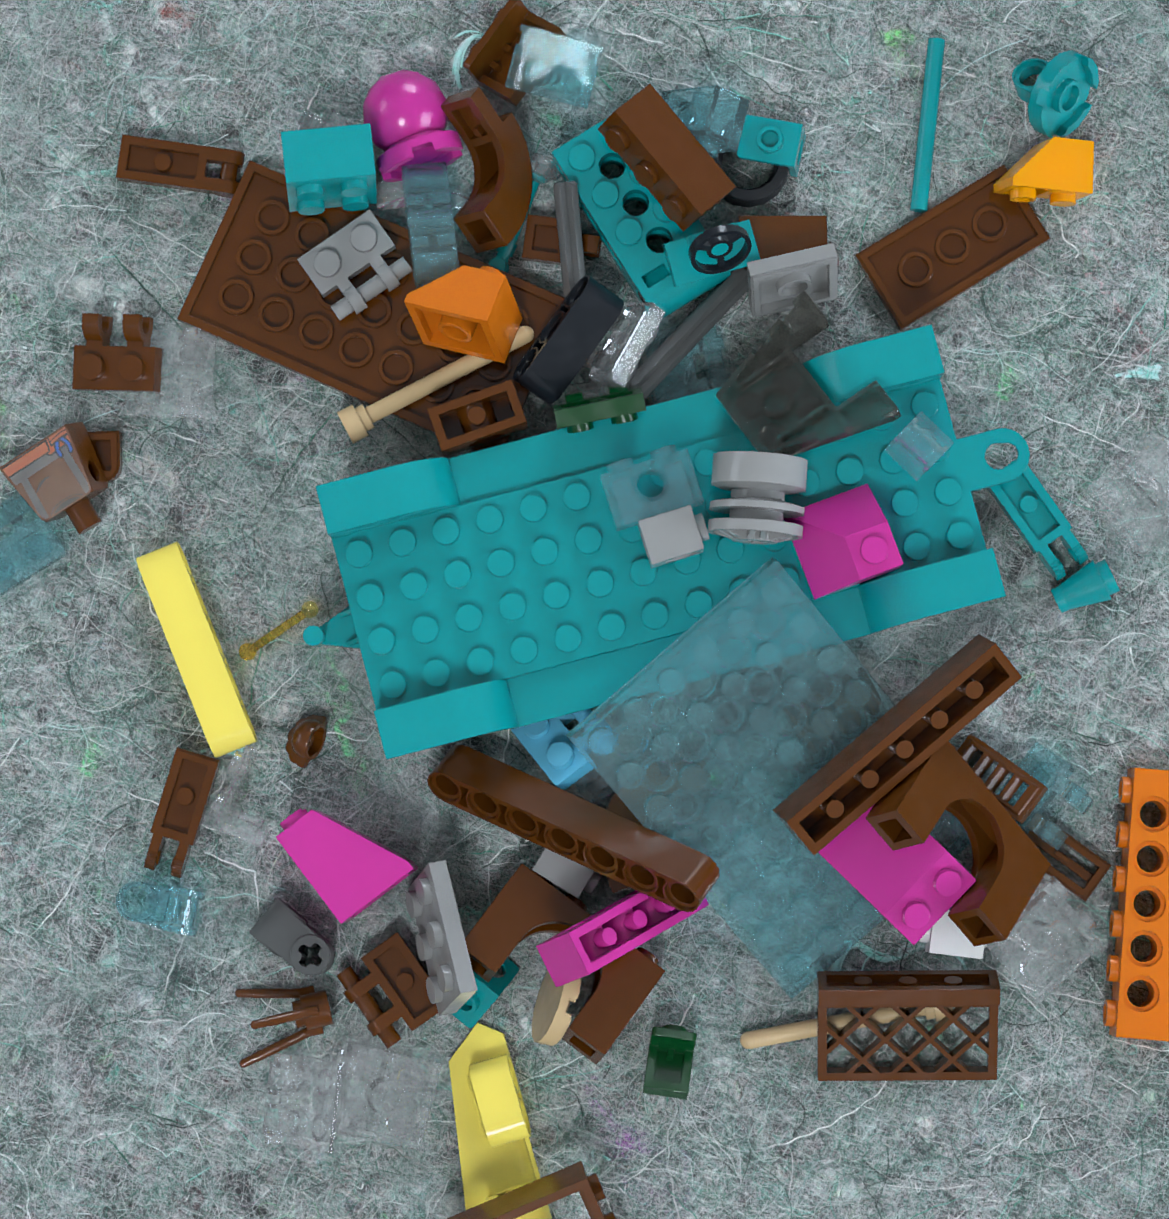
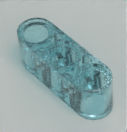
[401,161,459,288]

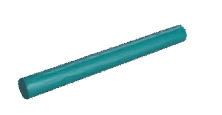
[910,37,945,213]

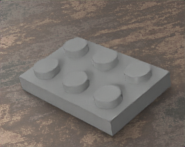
[406,860,478,1016]

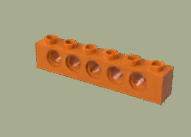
[1103,768,1169,1041]

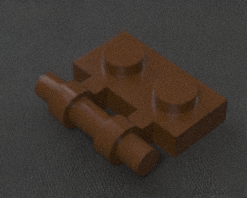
[337,932,438,1049]

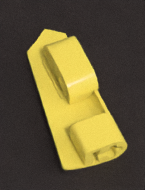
[449,1022,552,1219]

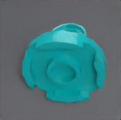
[1012,50,1099,138]

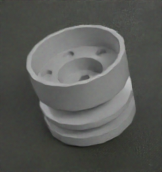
[708,451,808,545]

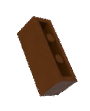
[598,84,736,232]

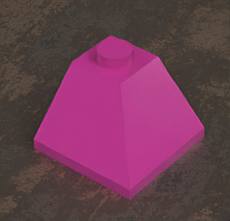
[783,484,904,600]

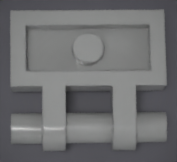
[297,209,412,320]

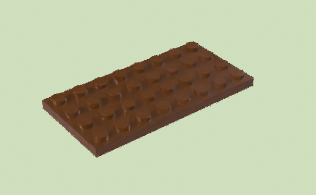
[177,160,564,452]

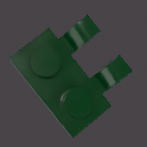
[553,383,646,433]

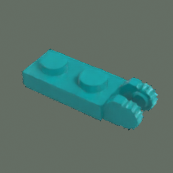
[987,459,1088,580]

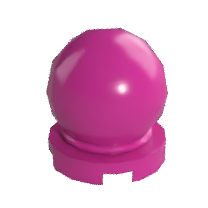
[363,69,463,182]

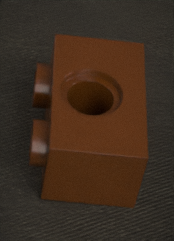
[427,379,528,457]

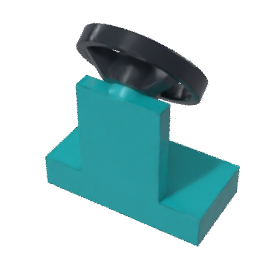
[662,219,760,287]

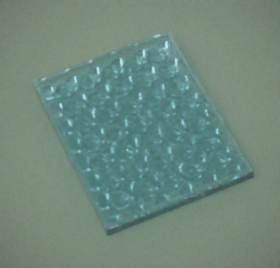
[566,557,971,999]

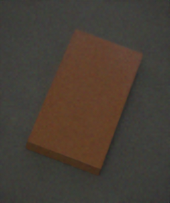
[854,165,1050,331]

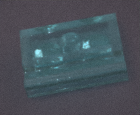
[505,24,604,109]

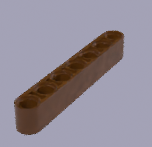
[427,745,720,912]

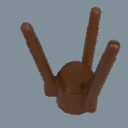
[235,985,333,1068]

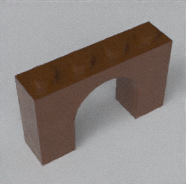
[866,741,1051,947]
[465,864,665,1064]

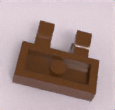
[72,313,162,393]

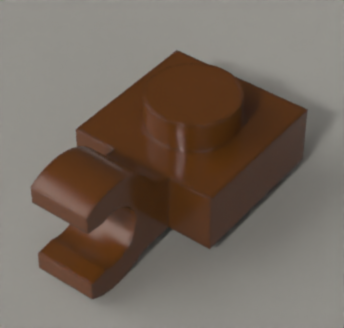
[522,214,602,265]

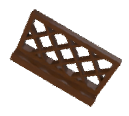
[817,970,1001,1081]

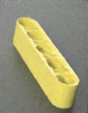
[136,541,257,758]

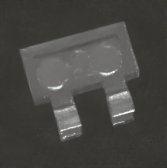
[582,302,666,388]

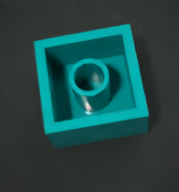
[281,123,377,215]

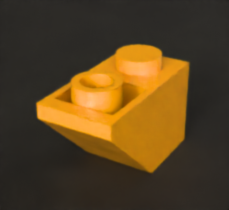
[993,137,1094,207]

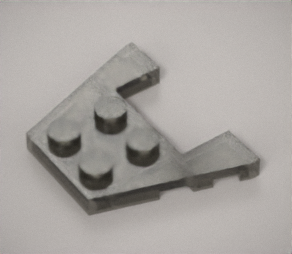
[716,291,901,456]

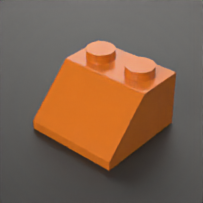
[404,265,522,364]

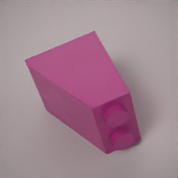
[276,808,418,924]

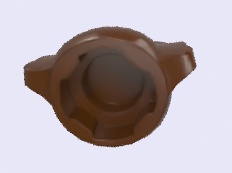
[285,715,328,768]

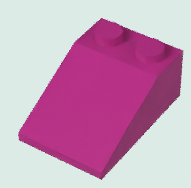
[818,805,977,945]

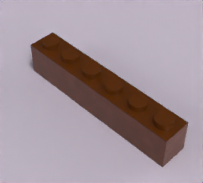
[773,634,1022,855]

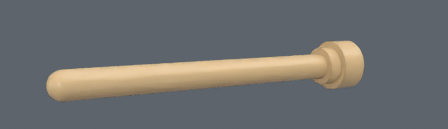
[337,326,534,444]
[740,1007,953,1049]

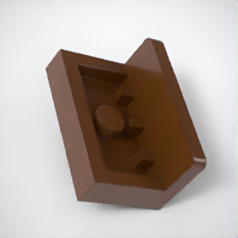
[463,0,567,107]

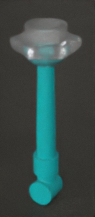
[489,152,561,273]

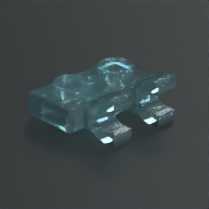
[996,741,1094,851]

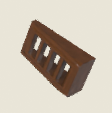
[957,734,1048,825]

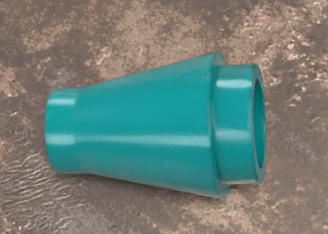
[1050,559,1120,613]

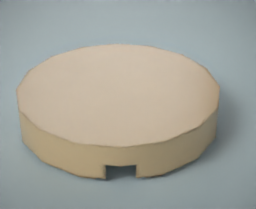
[531,971,581,1046]

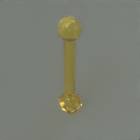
[239,601,318,661]

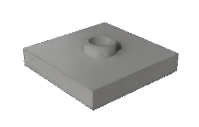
[747,243,838,317]

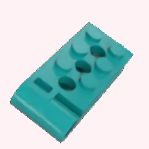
[551,117,731,323]

